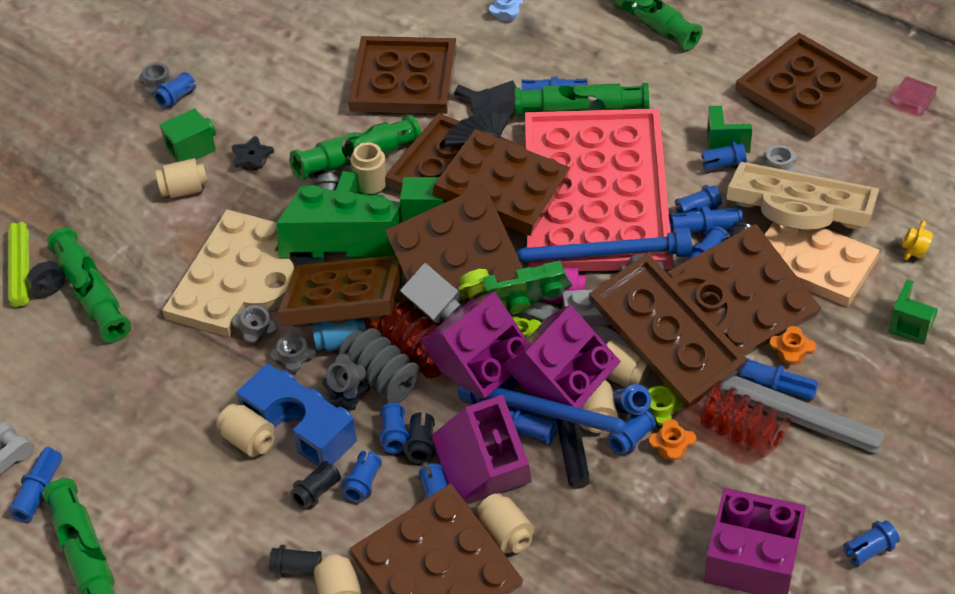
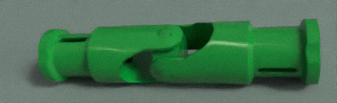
[612,0,703,50]
[515,83,650,117]
[289,115,421,181]
[47,227,131,343]
[42,478,115,594]

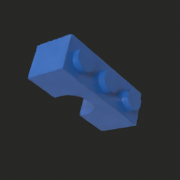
[236,363,357,467]

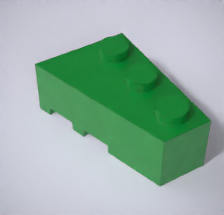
[276,185,402,258]

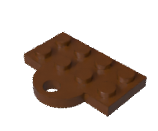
[589,253,748,409]

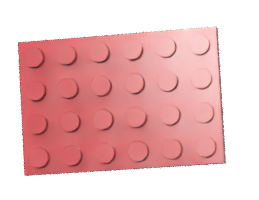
[525,109,673,271]

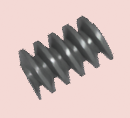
[339,328,420,403]

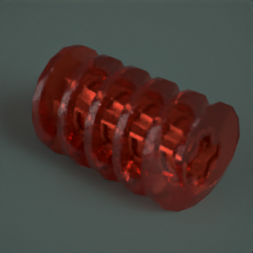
[377,300,442,379]
[701,381,791,458]

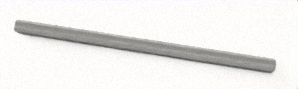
[513,301,884,453]

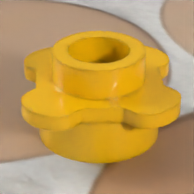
[901,220,933,261]

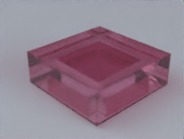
[891,76,937,115]

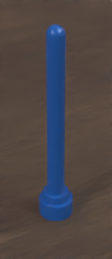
[516,227,692,262]
[458,384,626,434]

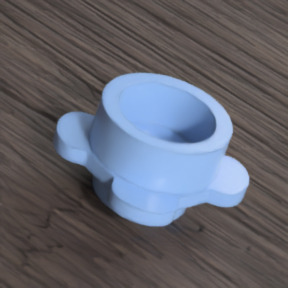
[489,0,523,22]

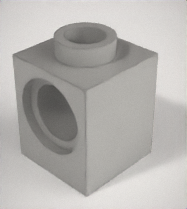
[400,263,462,325]

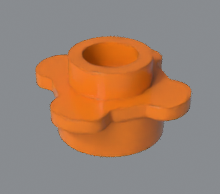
[770,326,816,365]
[649,419,696,460]

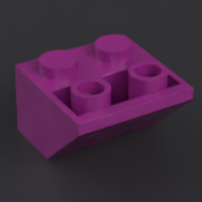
[420,291,526,399]
[503,304,621,408]
[432,395,532,504]
[704,488,806,594]

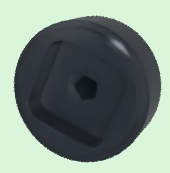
[26,261,65,297]

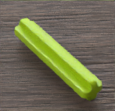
[8,221,29,308]

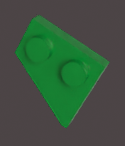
[482,261,572,314]

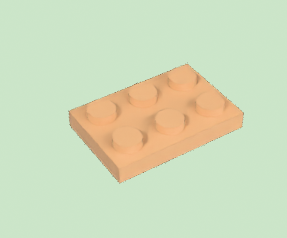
[764,222,880,307]

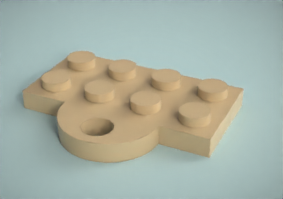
[726,162,879,229]
[162,210,294,338]

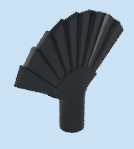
[454,80,517,119]
[445,112,511,146]

